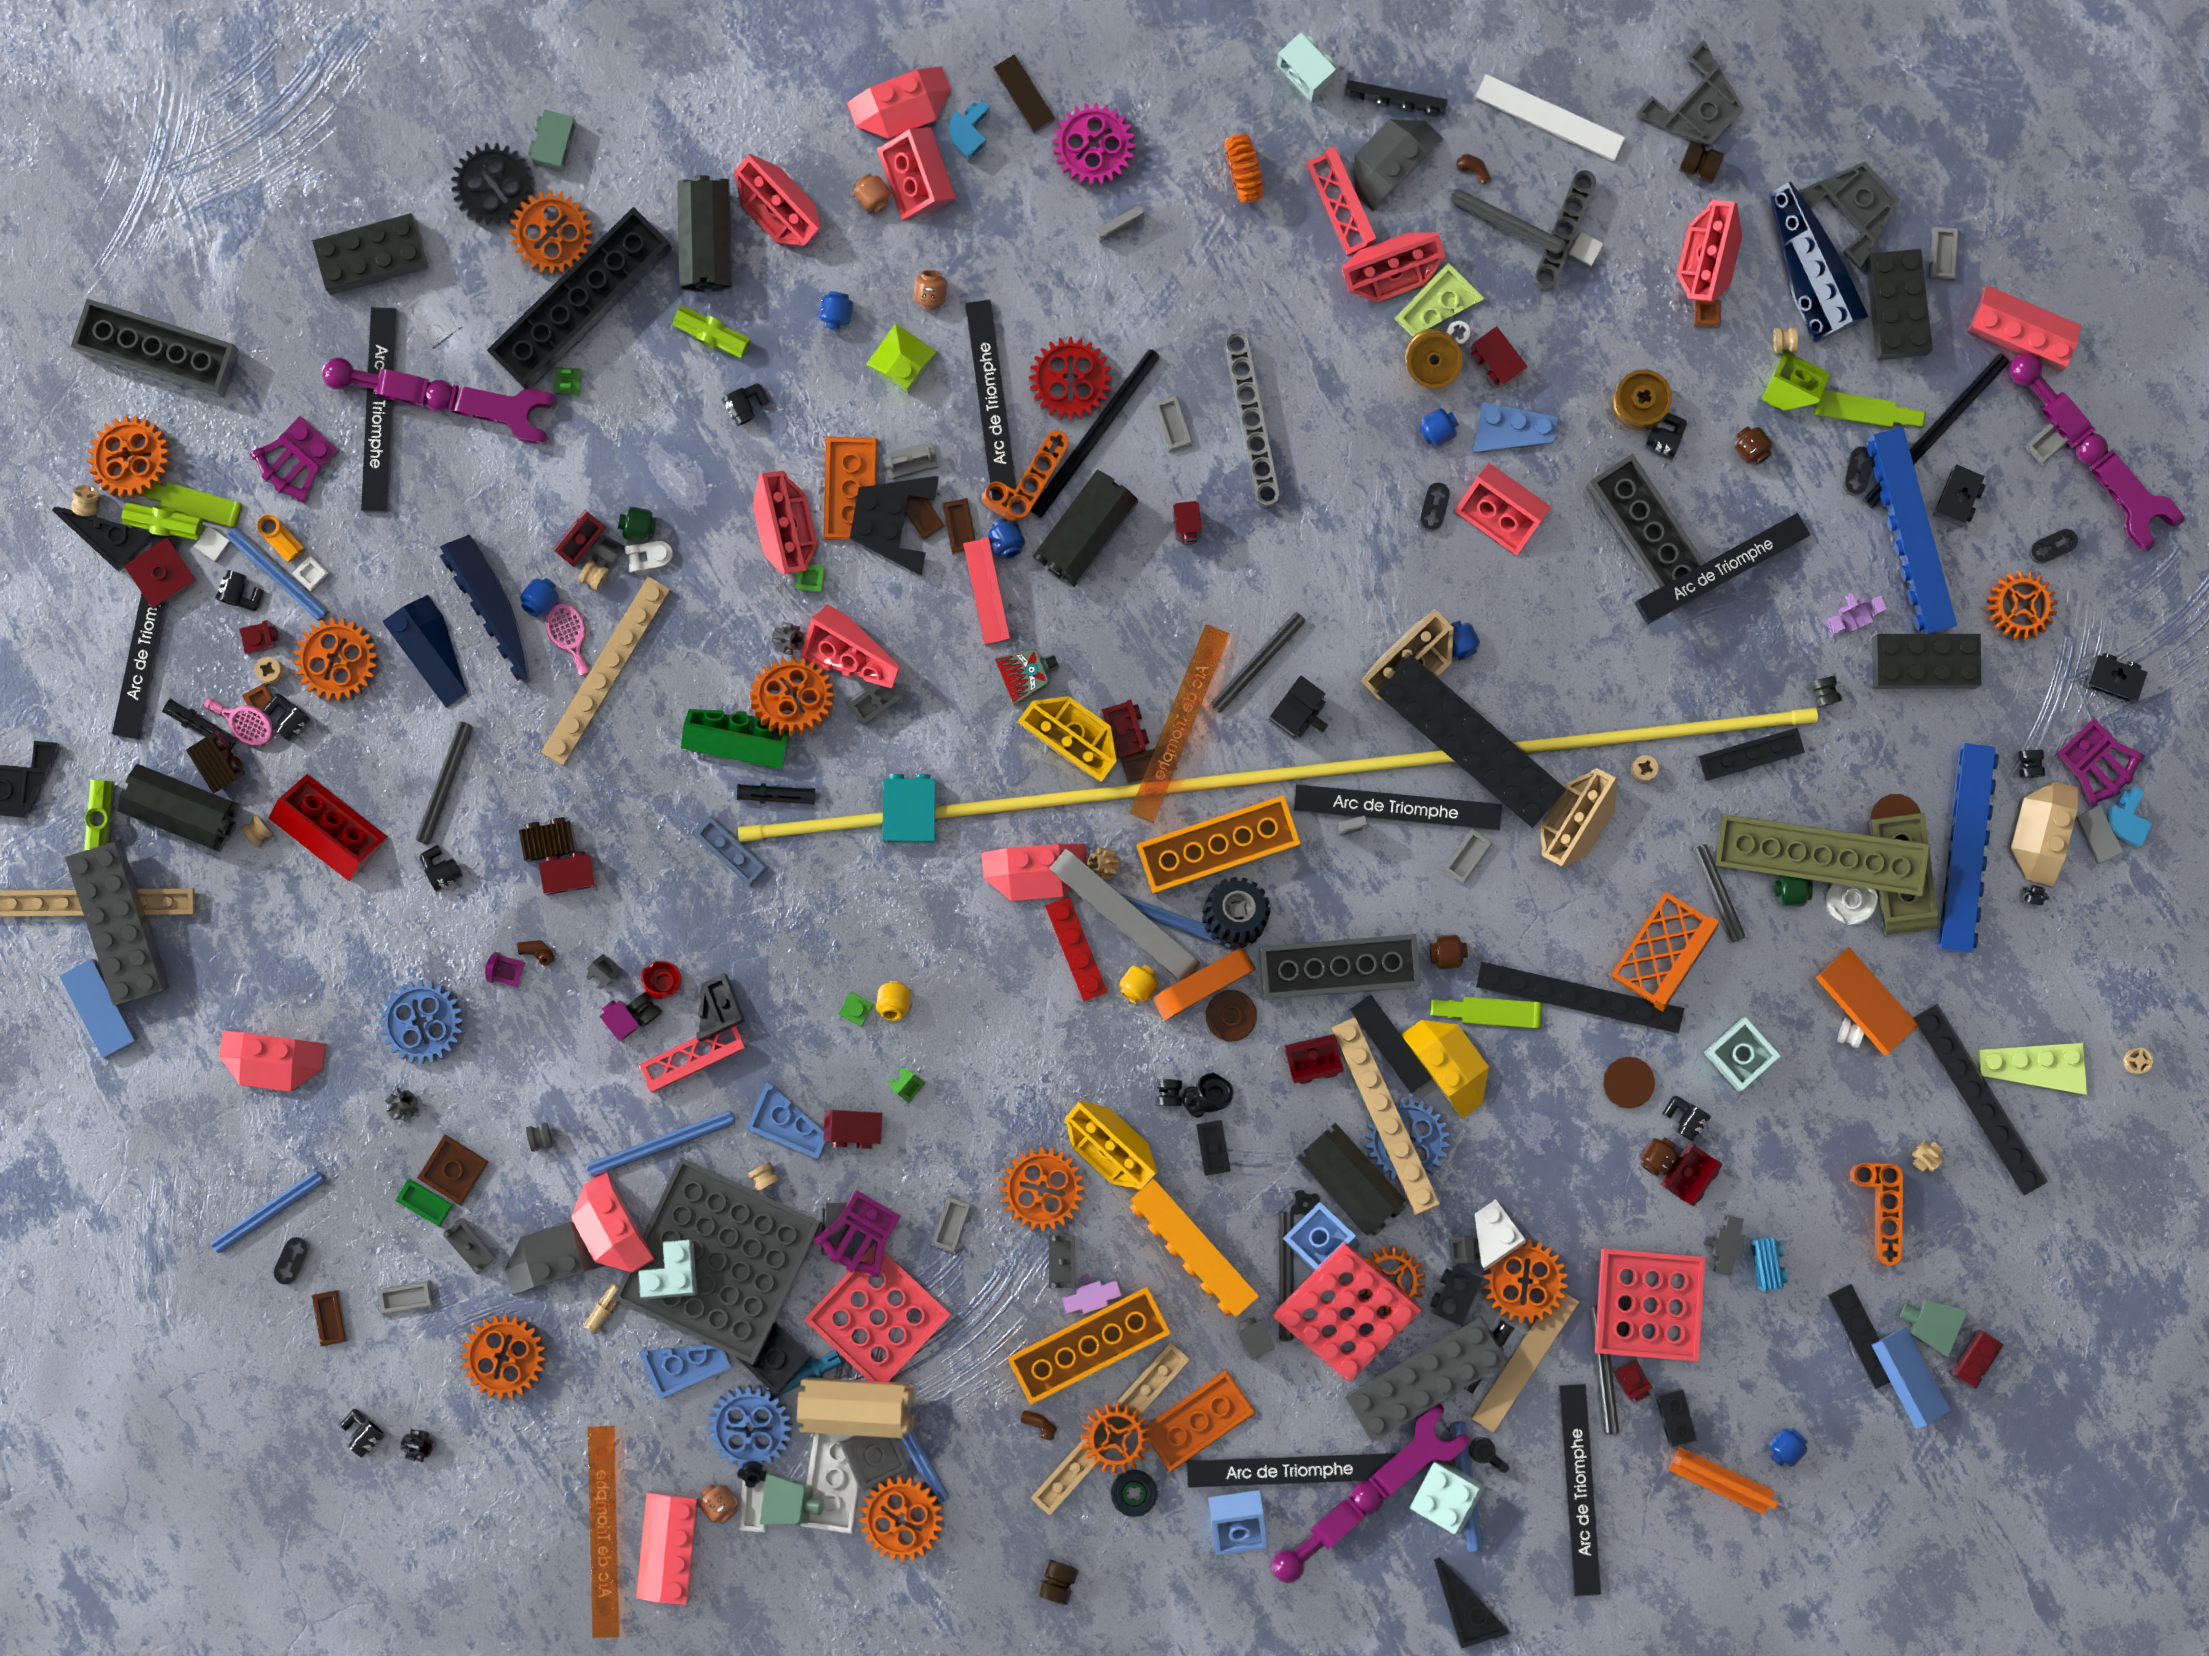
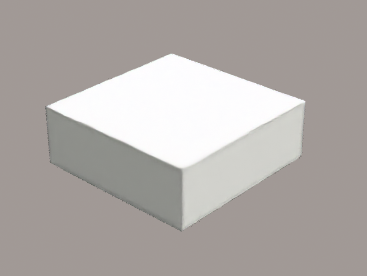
[1568,232,1603,267]
[193,526,231,562]
[292,555,329,592]

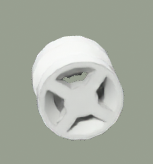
[1837,1018,1864,1048]

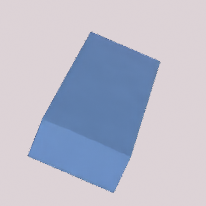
[60,959,138,1059]
[1872,1326,1951,1429]

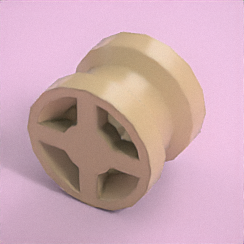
[1774,327,1798,353]
[71,485,99,516]
[578,559,609,591]
[254,656,284,684]
[1631,755,1659,782]
[241,814,273,847]
[2123,1048,2153,1074]
[748,1162,780,1192]

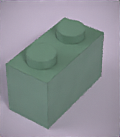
[528,110,577,171]

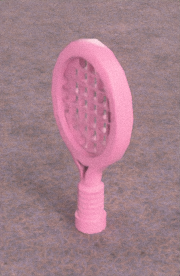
[545,603,590,676]
[203,697,274,746]

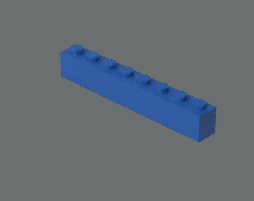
[1866,427,1957,634]
[1937,743,1999,954]

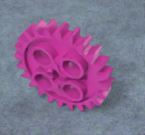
[1052,102,1135,186]

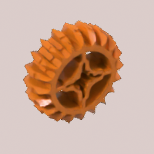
[1224,133,1264,203]
[1987,571,2058,641]
[1359,1246,1426,1315]
[1080,1402,1151,1474]

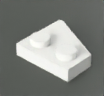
[1475,1199,1526,1271]

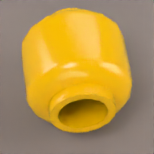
[1119,964,1158,1004]
[876,981,911,1021]

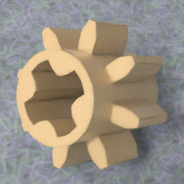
[1087,848,1119,880]
[1912,1140,1944,1172]

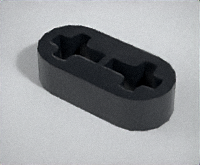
[1843,446,1873,496]
[1420,482,1450,532]
[2029,529,2078,564]
[273,1237,310,1285]

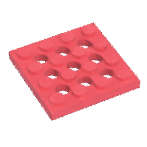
[1273,1241,1422,1382]
[804,1243,951,1382]
[1594,1248,1706,1362]

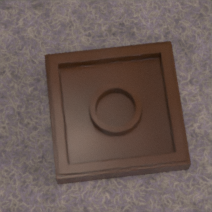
[417,1134,489,1206]

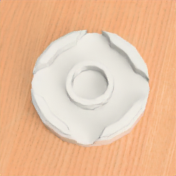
[1825,883,1878,925]

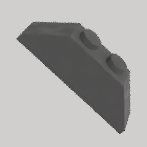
[1354,119,1444,211]
[505,1222,606,1295]

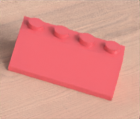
[1967,285,2082,372]
[636,1493,699,1605]

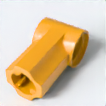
[256,514,305,563]

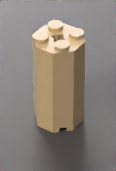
[797,1377,915,1438]

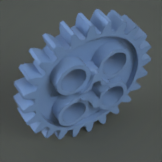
[378,980,464,1064]
[1365,1098,1450,1181]
[707,1384,793,1469]

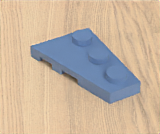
[1472,402,1558,454]
[746,1081,826,1159]
[639,1344,732,1400]

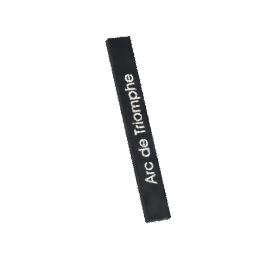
[965,299,1016,501]
[361,307,398,512]
[1634,513,1811,625]
[112,534,181,740]
[1294,784,1502,830]
[1559,1384,1601,1596]
[1187,1453,1396,1488]

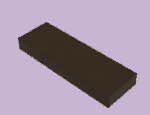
[993,54,1055,133]

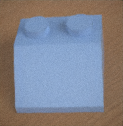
[1283,1202,1360,1272]
[1208,1490,1268,1556]

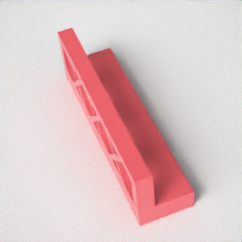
[1306,146,1376,256]
[963,537,1010,644]
[639,1026,747,1093]

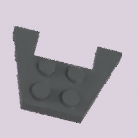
[1636,40,1744,148]
[1798,161,1900,269]

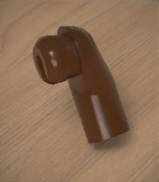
[1456,154,1492,185]
[517,940,554,966]
[1021,1410,1057,1440]

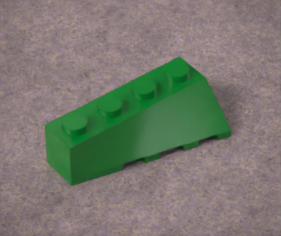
[681,709,791,769]

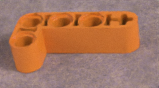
[982,430,1068,522]
[1152,948,1256,1021]
[1849,1163,1903,1266]

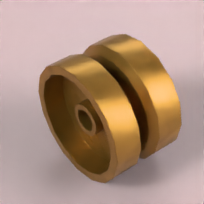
[1405,328,1463,389]
[1612,369,1672,431]

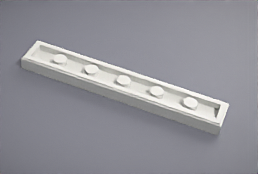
[1474,74,1625,162]

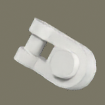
[624,541,673,573]

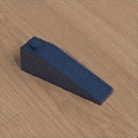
[382,595,467,708]

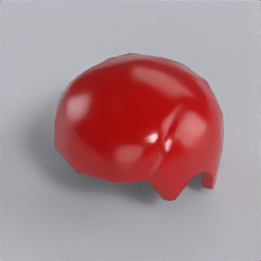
[641,961,682,1000]

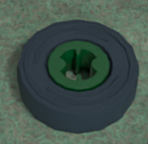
[1111,1470,1158,1517]

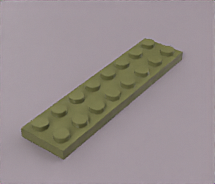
[1715,814,1931,896]

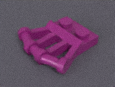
[249,416,339,503]
[2055,718,2145,808]
[813,1190,901,1277]

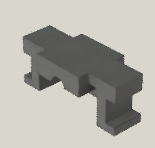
[1704,1215,1746,1275]

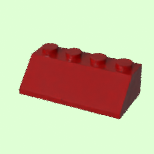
[268,774,388,881]

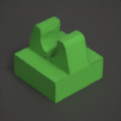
[553,367,582,395]
[889,1068,925,1103]

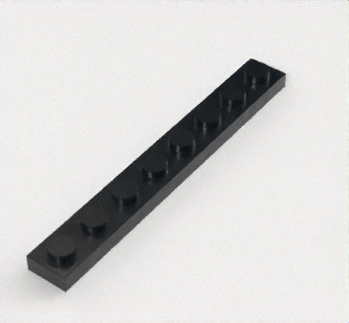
[1476,962,1684,1034]
[1914,1004,2048,1196]

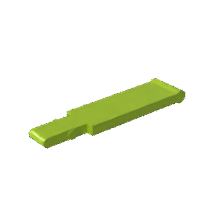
[1815,390,1926,428]
[136,482,242,528]
[1430,997,1542,1029]

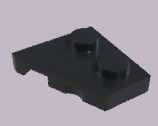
[696,973,745,1042]

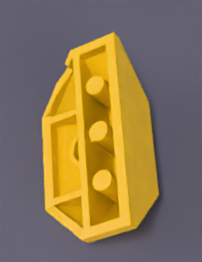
[1017,696,1117,782]
[1401,1020,1489,1119]
[1064,1100,1158,1190]

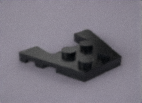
[850,476,939,576]
[0,741,59,818]

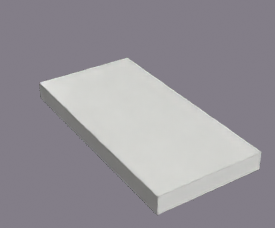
[800,1433,859,1534]

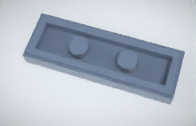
[693,816,767,887]

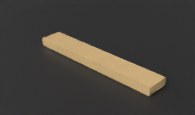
[1471,1290,1579,1433]

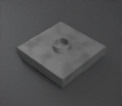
[839,1435,908,1491]

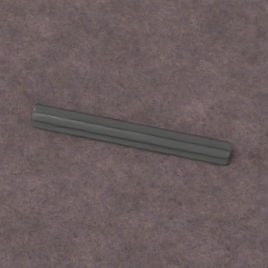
[1450,189,1565,254]
[1211,612,1305,713]
[416,721,472,844]
[1279,1212,1294,1341]
[1590,1305,1619,1435]

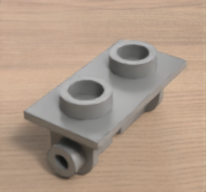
[882,441,938,479]

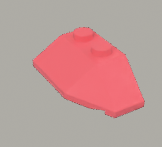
[847,66,951,139]
[734,154,821,246]
[1677,200,1742,302]
[1342,233,1445,302]
[753,471,818,574]
[982,844,1086,901]
[219,1030,326,1092]
[571,1171,655,1273]

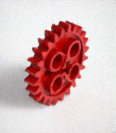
[1029,336,1112,421]

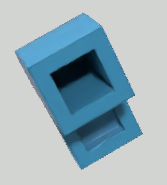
[949,100,990,162]
[2107,787,2152,848]

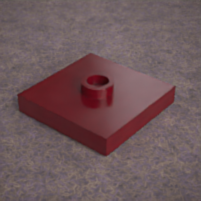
[124,538,197,609]

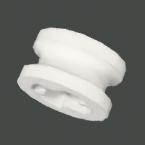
[1447,321,1470,346]

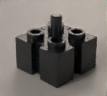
[1268,675,1328,740]

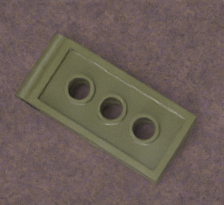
[1869,813,1938,935]

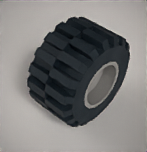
[1202,877,1271,949]

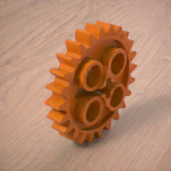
[509,190,593,274]
[87,416,172,499]
[293,617,379,702]
[750,657,834,737]
[1000,1147,1085,1231]
[1483,1239,1568,1325]
[460,1314,546,1400]
[859,1475,945,1562]

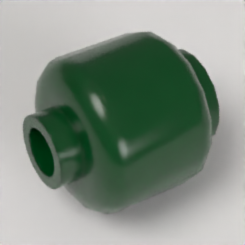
[618,507,656,543]
[1774,875,1813,907]

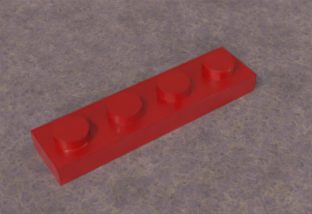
[1045,896,1107,1002]

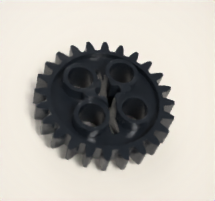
[451,143,535,227]

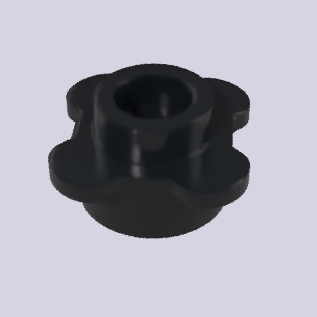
[2022,885,2049,905]
[1291,1190,1320,1215]
[737,1461,768,1488]

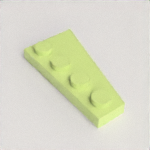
[1978,1043,2087,1095]

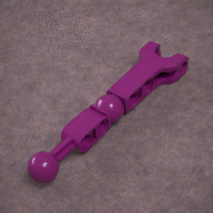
[2010,353,2184,552]
[322,358,557,445]
[1271,1403,1471,1583]

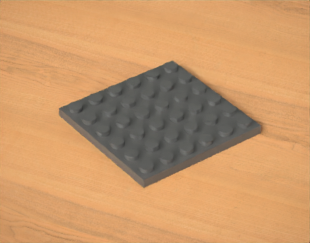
[613,1157,822,1365]

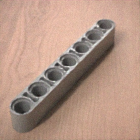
[1225,332,1279,509]
[1049,849,1200,981]

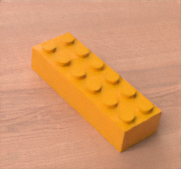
[1136,795,1300,895]
[1130,1179,1259,1317]
[1007,1286,1171,1405]

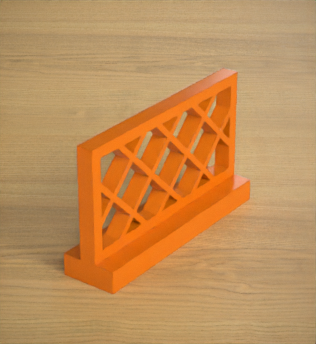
[1610,892,1720,1012]
[1668,1446,1779,1515]

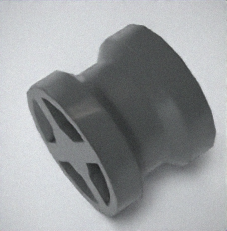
[526,1122,553,1152]

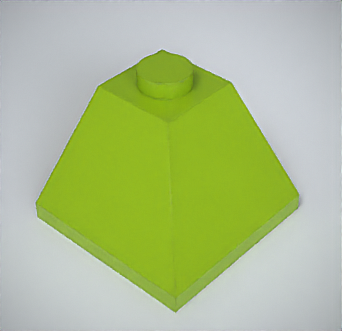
[866,323,938,394]
[1762,351,1831,411]

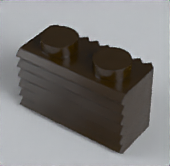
[186,730,245,794]
[519,817,577,862]

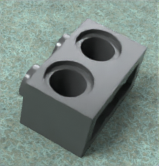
[1237,1317,1275,1360]

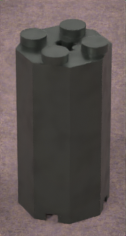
[677,175,732,292]
[1033,469,1138,588]
[117,764,240,852]
[1296,1123,1406,1236]

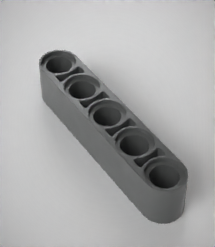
[1533,170,1596,292]

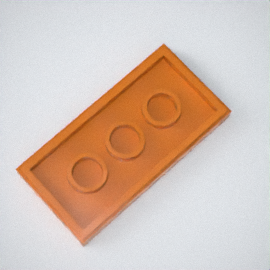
[823,437,878,540]
[1816,947,1918,1056]
[1142,1370,1256,1472]

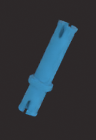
[766,1350,843,1399]

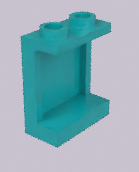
[883,774,936,843]

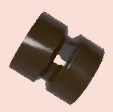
[1679,140,1725,185]
[1036,1559,1079,1605]

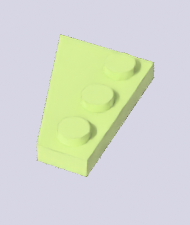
[1394,263,1485,337]

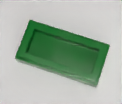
[395,1178,454,1227]

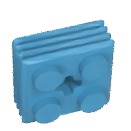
[1750,1237,1788,1292]

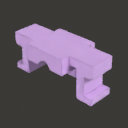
[1826,593,1887,635]
[1062,1274,1121,1314]

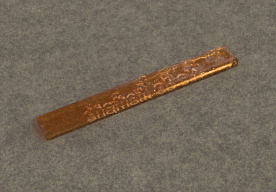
[1129,624,1230,824]
[588,1426,619,1638]

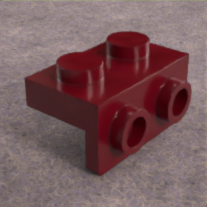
[1101,699,1149,760]
[1284,1034,1344,1084]
[1660,1142,1722,1207]

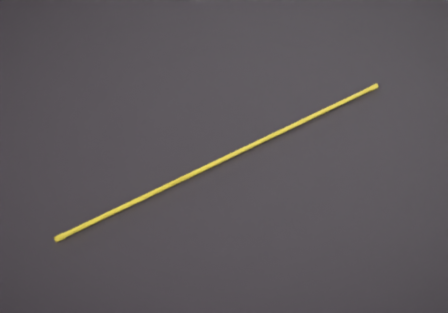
[738,708,1818,842]

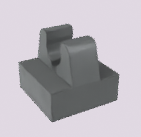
[590,534,625,568]
[586,954,622,989]
[1449,1236,1480,1264]

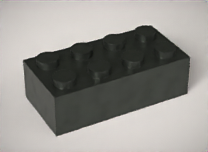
[312,213,429,295]
[1865,249,1933,360]
[1872,634,1982,689]

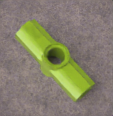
[672,305,751,359]
[121,502,203,540]
[84,780,114,850]

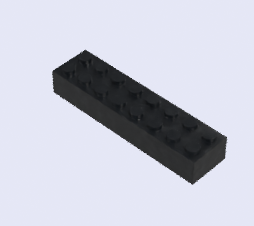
[487,207,672,389]
[1374,652,1566,829]

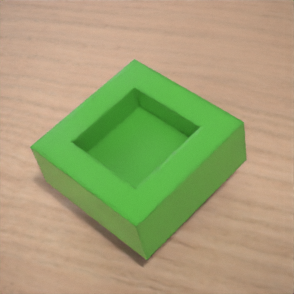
[796,564,825,593]
[838,992,874,1027]

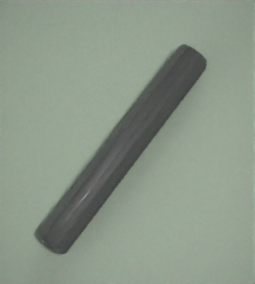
[1694,844,1745,942]

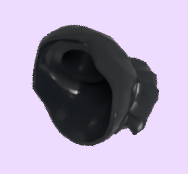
[1182,1073,1233,1118]

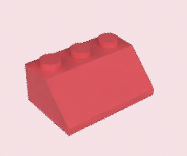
[877,127,956,220]
[1454,463,1551,556]

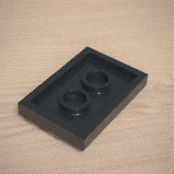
[736,1322,813,1396]

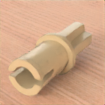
[583,1284,619,1334]

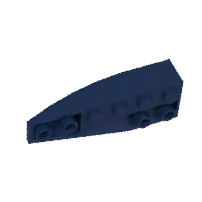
[1769,182,1869,343]
[440,534,531,684]

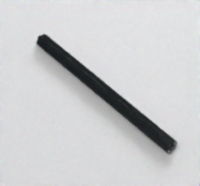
[1030,349,1160,518]
[1863,353,2009,508]

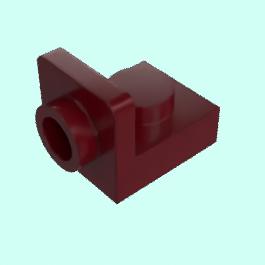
[239,620,279,655]
[1613,1359,1653,1402]

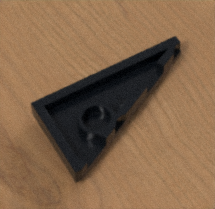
[52,507,153,572]
[1433,1557,1509,1648]

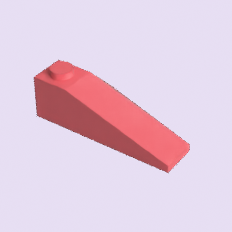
[800,604,900,688]

